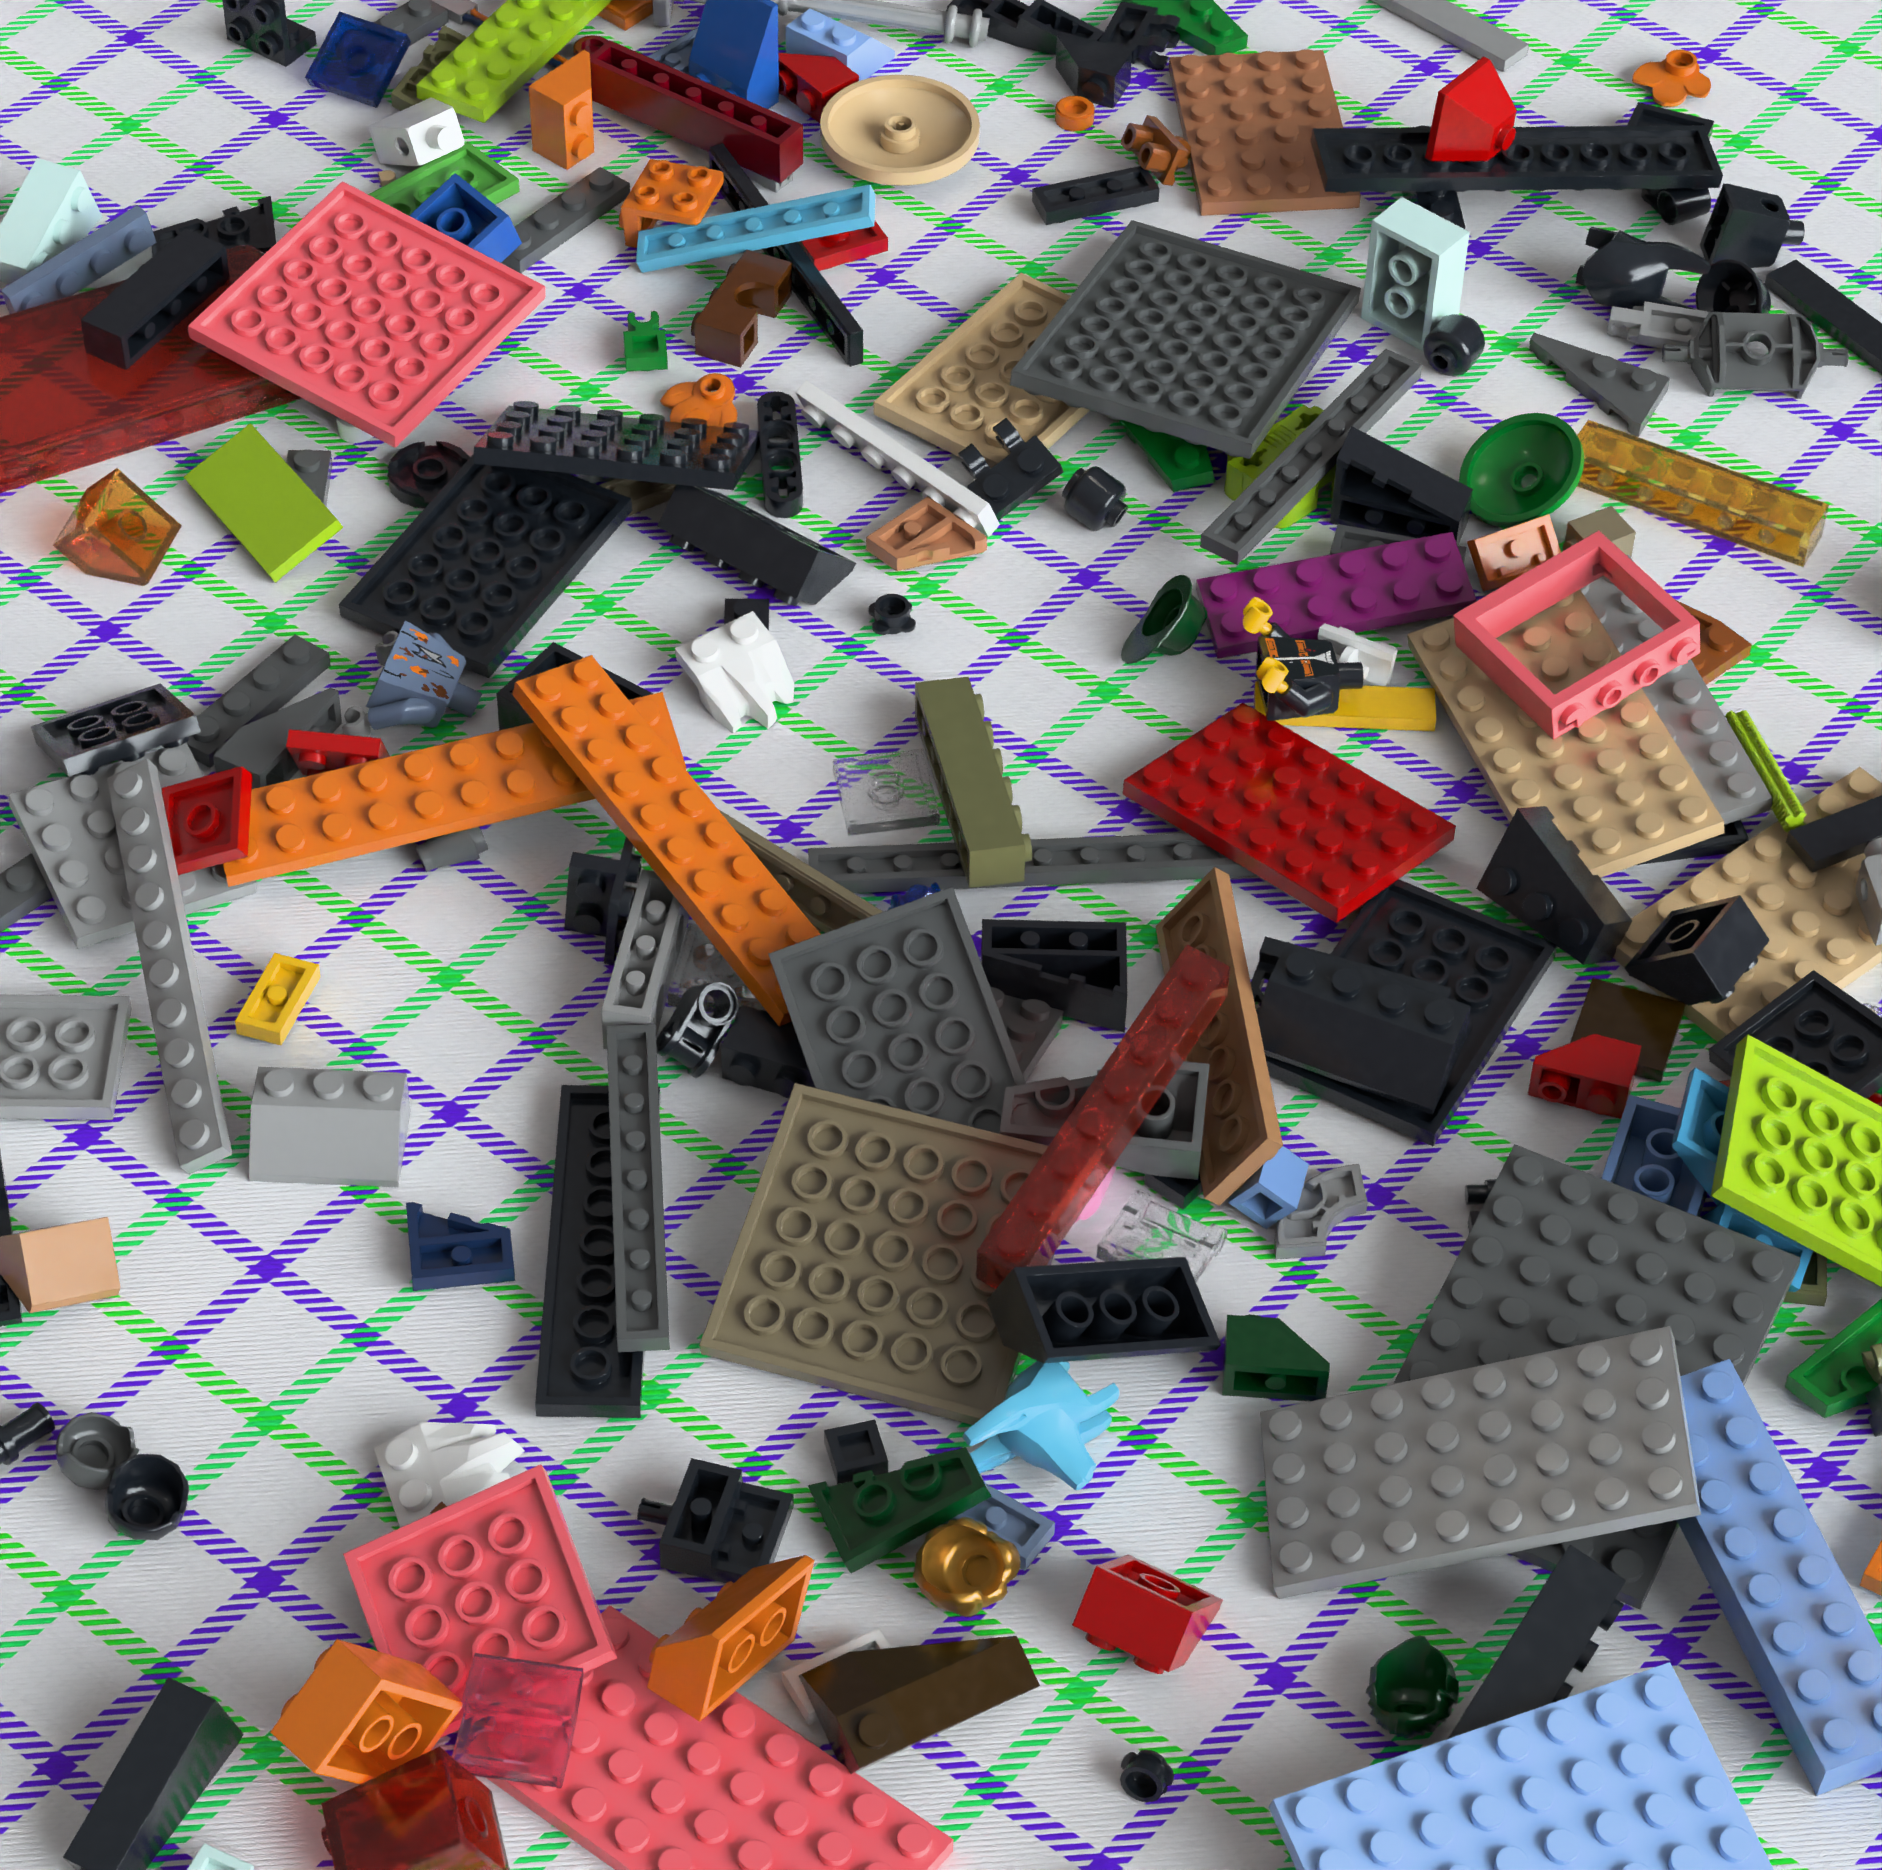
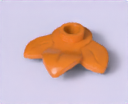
[1632,50,1711,107]
[660,373,738,427]

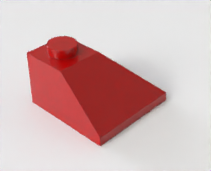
[1425,56,1517,161]

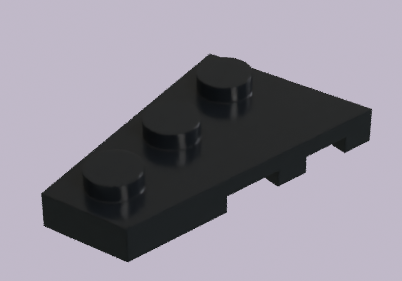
[151,196,276,264]

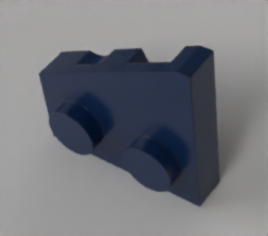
[406,1202,515,1291]

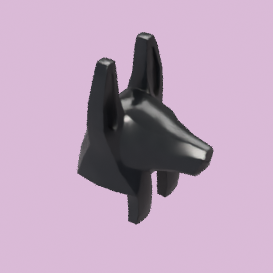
[1575,227,1711,310]

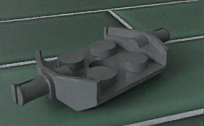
[1662,312,1849,399]

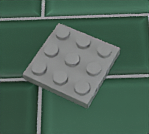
[0,994,132,1120]

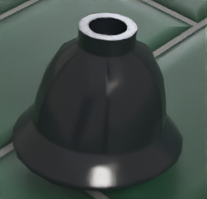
[1696,259,1771,313]

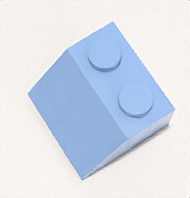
[786,8,895,81]

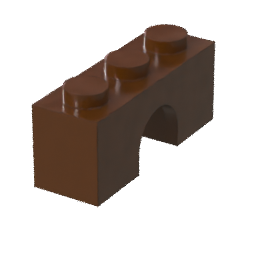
[691,249,792,368]

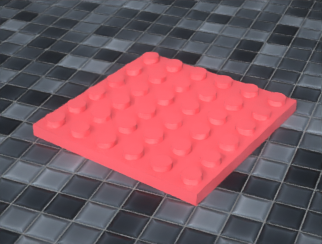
[188,181,545,448]

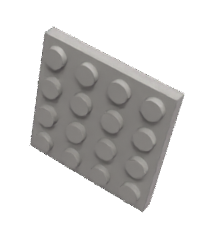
[9,742,257,949]

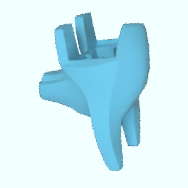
[963,1361,1119,1490]

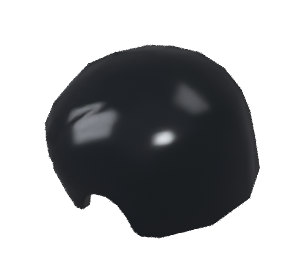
[105,1454,189,1540]

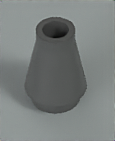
[415,827,488,872]

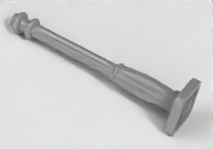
[653,0,990,47]

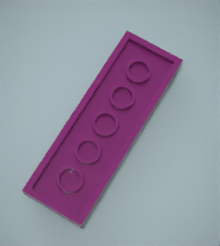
[1196,532,1476,659]

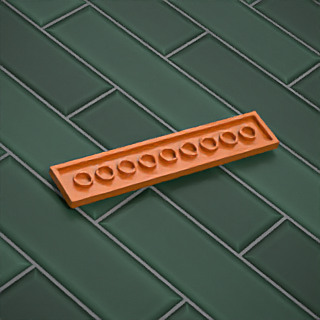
[512,655,821,1027]
[223,692,686,887]

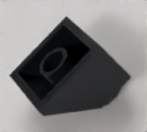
[1624,895,1770,1006]

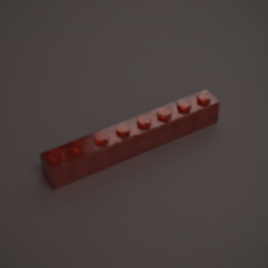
[977,944,1230,1289]

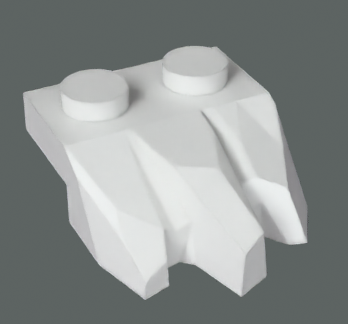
[675,611,794,733]
[374,1422,525,1528]

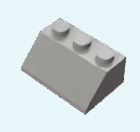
[249,1067,411,1187]

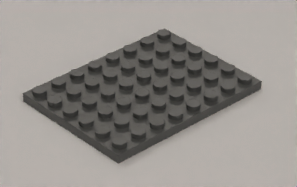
[1010,220,1361,459]
[1393,1144,1801,1610]

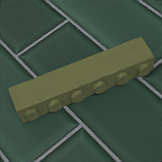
[915,677,1032,888]

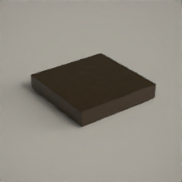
[1570,978,1686,1082]

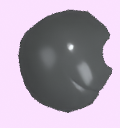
[56,1412,139,1490]

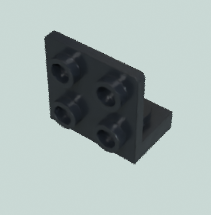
[222,0,317,67]

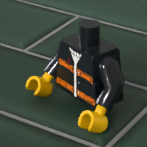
[1243,597,1364,721]

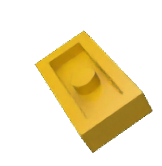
[235,953,320,1045]

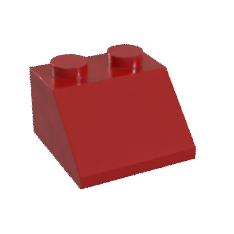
[1072,1554,1223,1674]

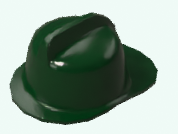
[1121,574,1207,664]

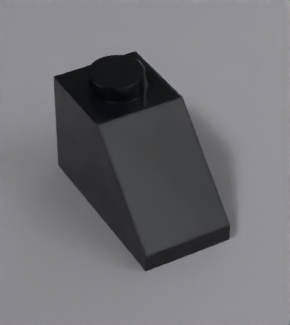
[1055,31,1132,108]

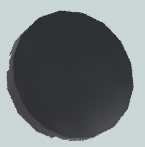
[387,441,470,509]

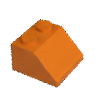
[528,50,595,170]

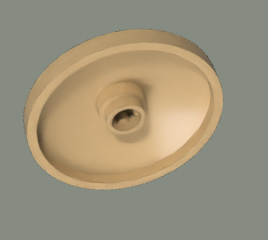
[820,75,980,186]

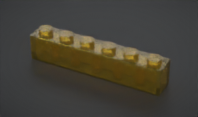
[1577,420,1829,567]

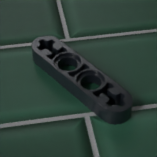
[757,391,803,518]

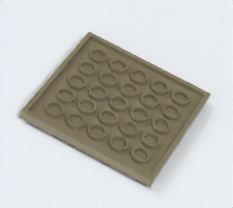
[699,1083,1084,1425]

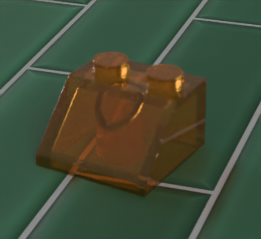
[53,468,182,586]

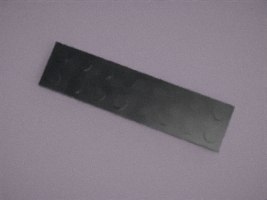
[535,1085,660,1418]

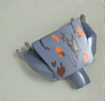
[342,621,482,737]

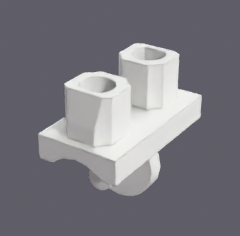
[1318,623,1398,687]

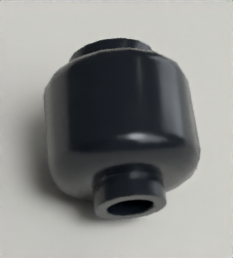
[1423,314,1485,377]
[1062,466,1128,531]

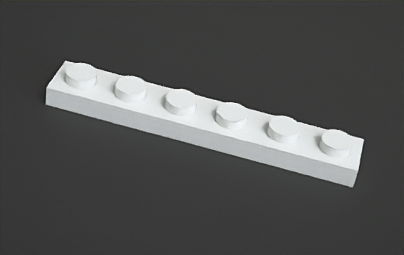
[795,380,1000,537]

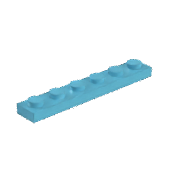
[636,185,875,273]

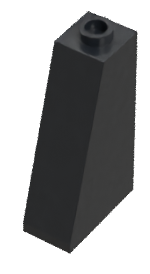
[63,1677,244,1870]

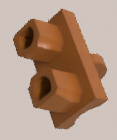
[1121,115,1191,186]

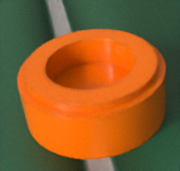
[1055,96,1095,131]

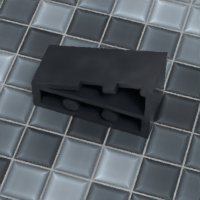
[1476,806,1632,965]

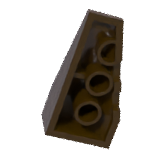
[799,1636,1040,1774]

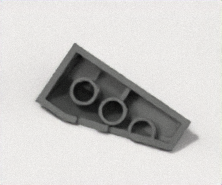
[1000,1059,1210,1180]

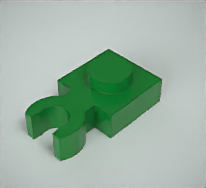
[623,311,668,371]

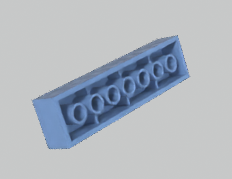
[1677,1359,1882,1796]

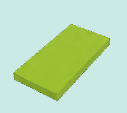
[184,423,343,583]

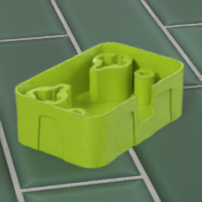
[1224,405,1336,529]

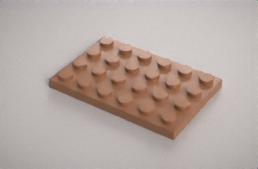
[1169,49,1361,216]

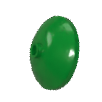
[1459,413,1584,527]

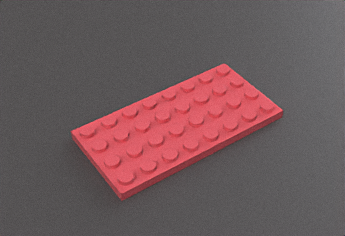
[465,1605,954,1870]

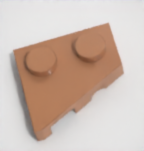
[866,496,987,571]

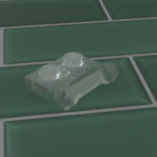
[1096,1190,1228,1282]

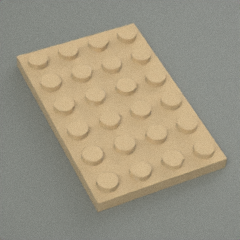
[874,273,1090,468]

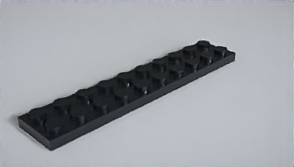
[1310,125,1723,193]

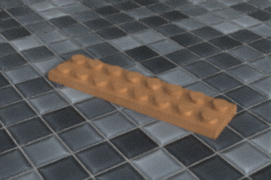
[1155,867,1283,1206]

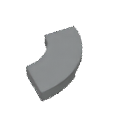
[1274,1164,1368,1259]

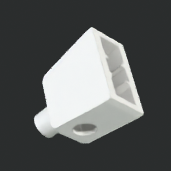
[368,98,464,166]

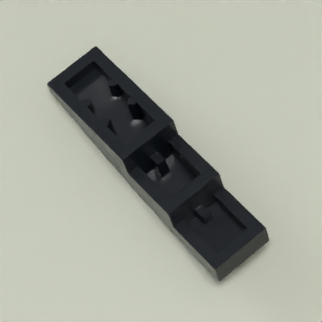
[946,0,1104,55]

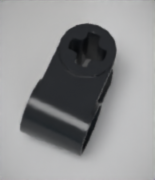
[1641,188,1711,225]
[656,982,739,1078]

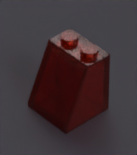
[321,1746,510,1870]

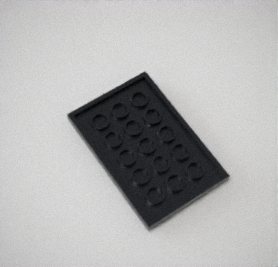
[473,401,759,490]
[338,454,633,678]
[1266,879,1557,1146]

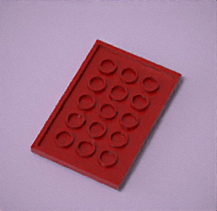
[1123,703,1456,923]

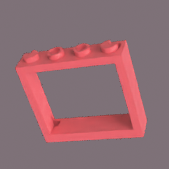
[1453,530,1700,740]

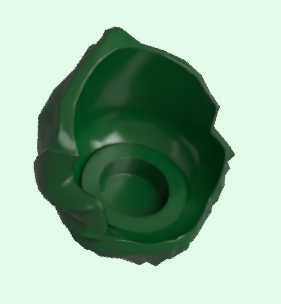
[1366,1636,1459,1739]

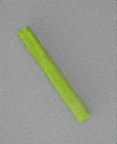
[1725,710,1807,833]

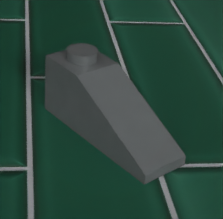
[214,688,342,789]

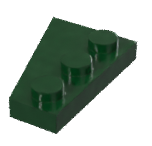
[808,1447,992,1574]

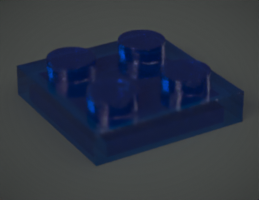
[305,11,411,108]

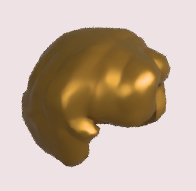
[913,1517,1021,1617]

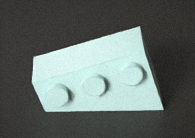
[0,158,102,284]

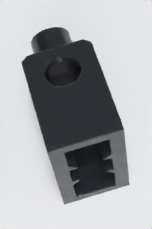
[1699,183,1805,268]

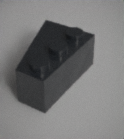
[1330,426,1473,545]
[981,919,1127,1033]

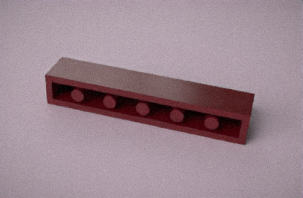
[590,40,803,184]

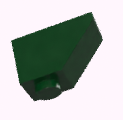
[1222,1314,1330,1401]

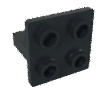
[564,837,643,965]

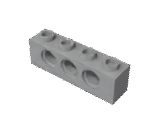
[601,870,690,1049]

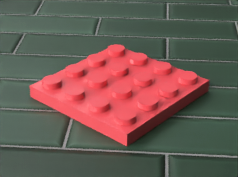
[343,1464,617,1738]

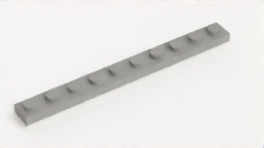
[107,758,232,1174]

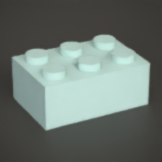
[1361,197,1469,352]

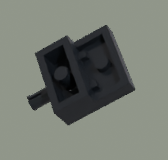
[637,1458,794,1583]

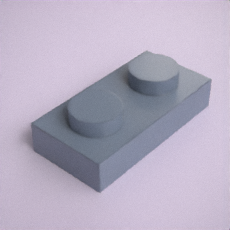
[943,1483,1055,1571]

